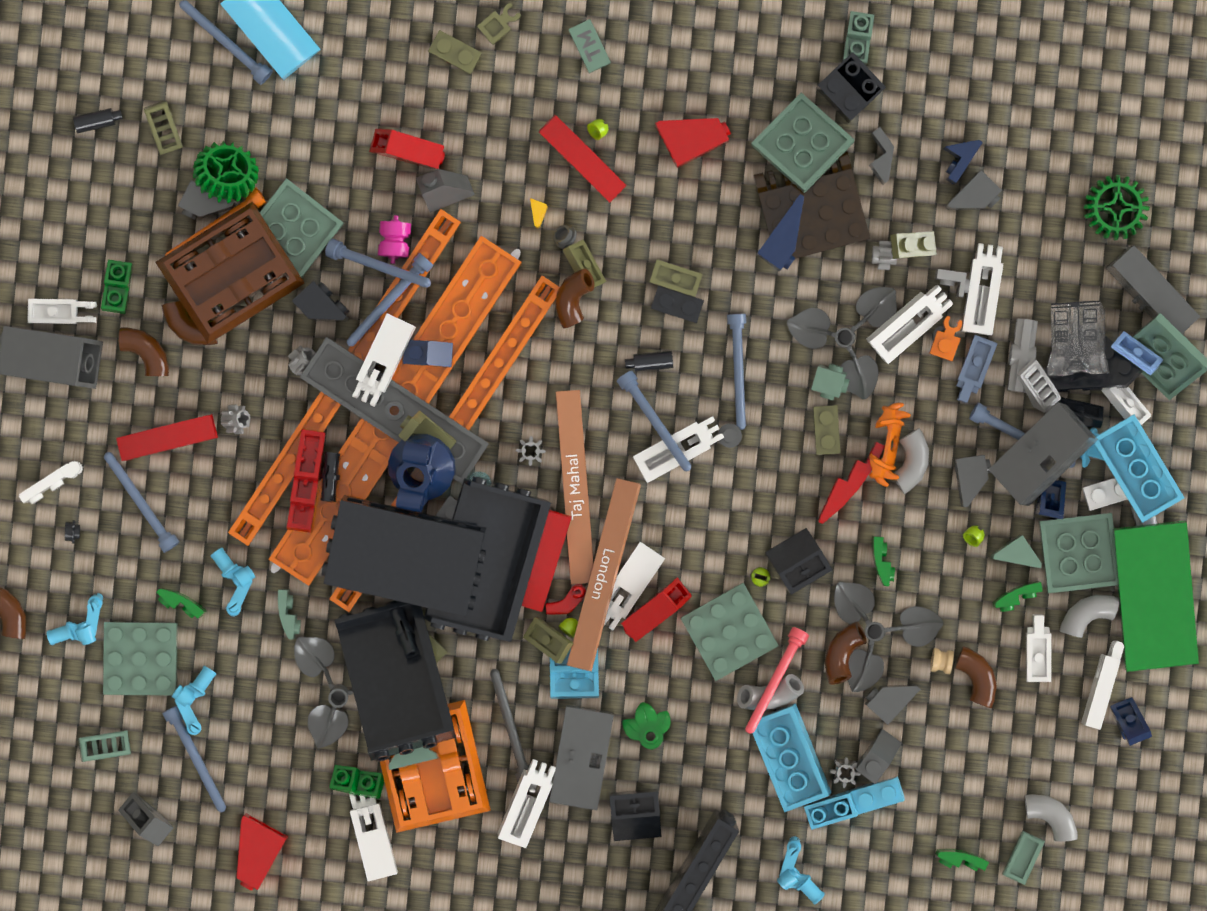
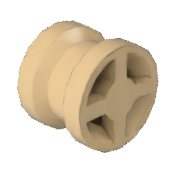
[930,648,954,674]

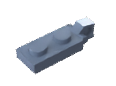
[956,335,997,403]

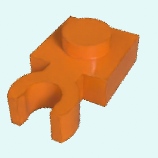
[929,316,962,362]

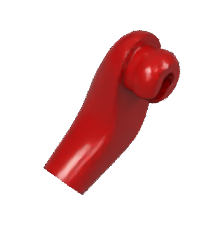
[546,584,586,615]

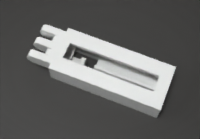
[961,243,1003,336]
[866,285,953,364]
[352,313,416,407]
[633,416,724,483]
[604,542,665,631]
[1081,640,1124,730]
[498,759,556,848]
[349,794,398,881]

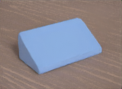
[1111,331,1164,376]

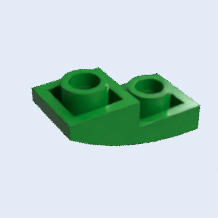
[101,259,133,314]
[872,536,895,586]
[992,581,1043,612]
[156,588,207,619]
[329,765,384,799]
[935,849,989,871]

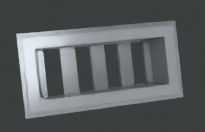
[1017,358,1061,413]

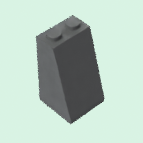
[0,326,103,389]

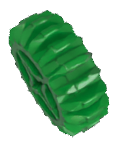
[193,141,259,204]
[1083,175,1150,241]

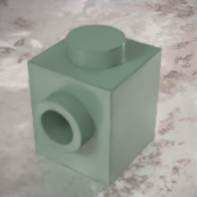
[811,364,850,400]

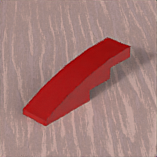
[538,115,627,203]
[116,414,218,461]
[287,429,326,533]
[817,442,885,524]
[522,510,572,612]

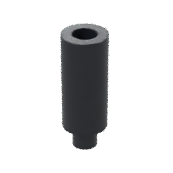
[73,108,123,134]
[625,351,673,372]

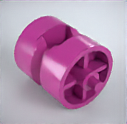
[378,215,411,264]

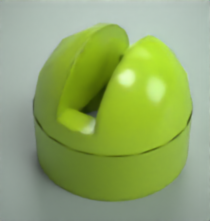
[587,119,608,140]
[963,525,985,547]
[751,567,770,587]
[558,618,578,639]

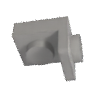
[934,269,970,298]

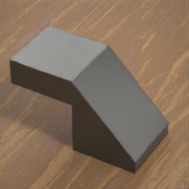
[869,127,894,185]

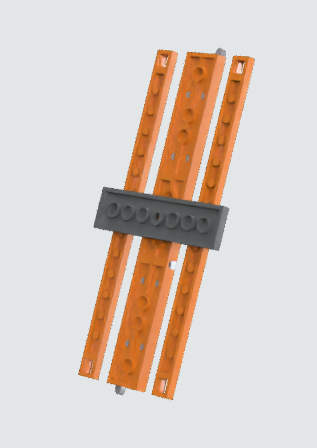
[228,209,560,613]

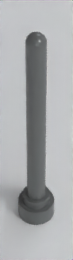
[490,669,530,783]

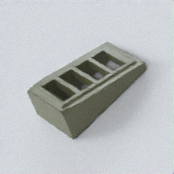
[144,100,183,155]

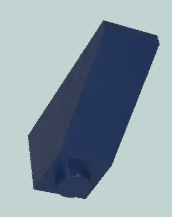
[756,194,804,271]

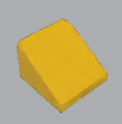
[530,198,548,229]

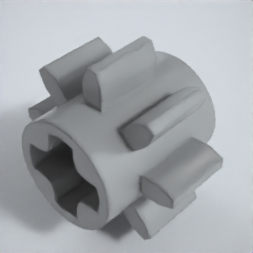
[872,241,897,270]
[288,346,316,375]
[221,404,250,434]
[516,436,546,466]
[830,757,861,788]

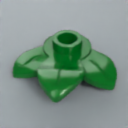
[622,702,671,750]

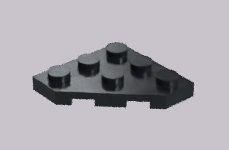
[1044,323,1143,392]

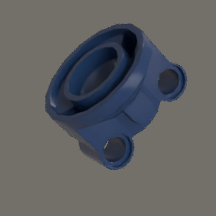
[388,434,455,513]

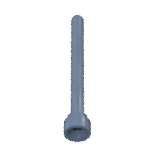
[179,0,273,85]
[325,239,431,288]
[347,252,434,346]
[727,314,746,430]
[617,371,691,472]
[969,402,1076,468]
[104,452,180,553]
[162,705,226,812]

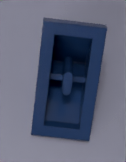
[1034,480,1066,519]

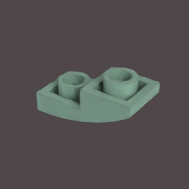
[842,11,874,65]
[278,589,301,639]

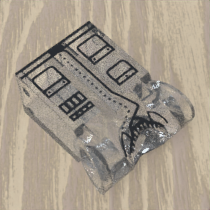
[1048,300,1110,377]

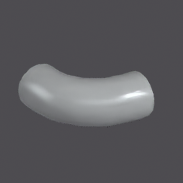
[894,428,929,494]
[1059,594,1119,638]
[737,674,804,710]
[1024,794,1078,842]

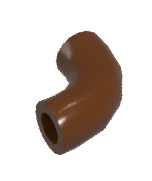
[555,268,595,329]
[161,301,218,345]
[119,327,169,376]
[0,587,26,639]
[825,622,867,685]
[955,646,997,708]

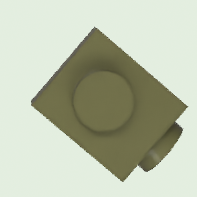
[398,410,456,449]

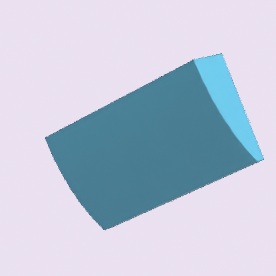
[220,0,321,80]
[1094,414,1185,523]
[753,703,832,812]

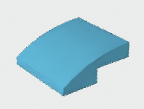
[550,649,599,699]

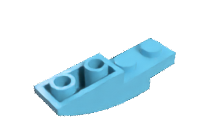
[804,776,905,830]

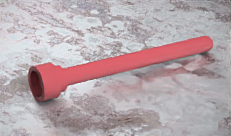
[745,627,809,734]

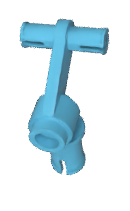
[210,547,255,617]
[46,593,103,645]
[171,666,216,735]
[777,836,825,904]

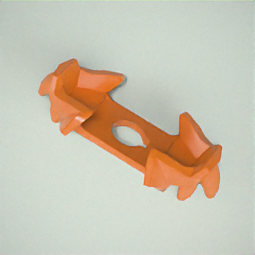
[869,402,911,487]

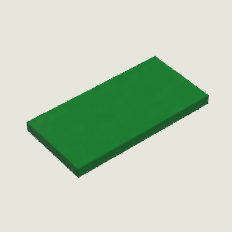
[1113,520,1199,672]

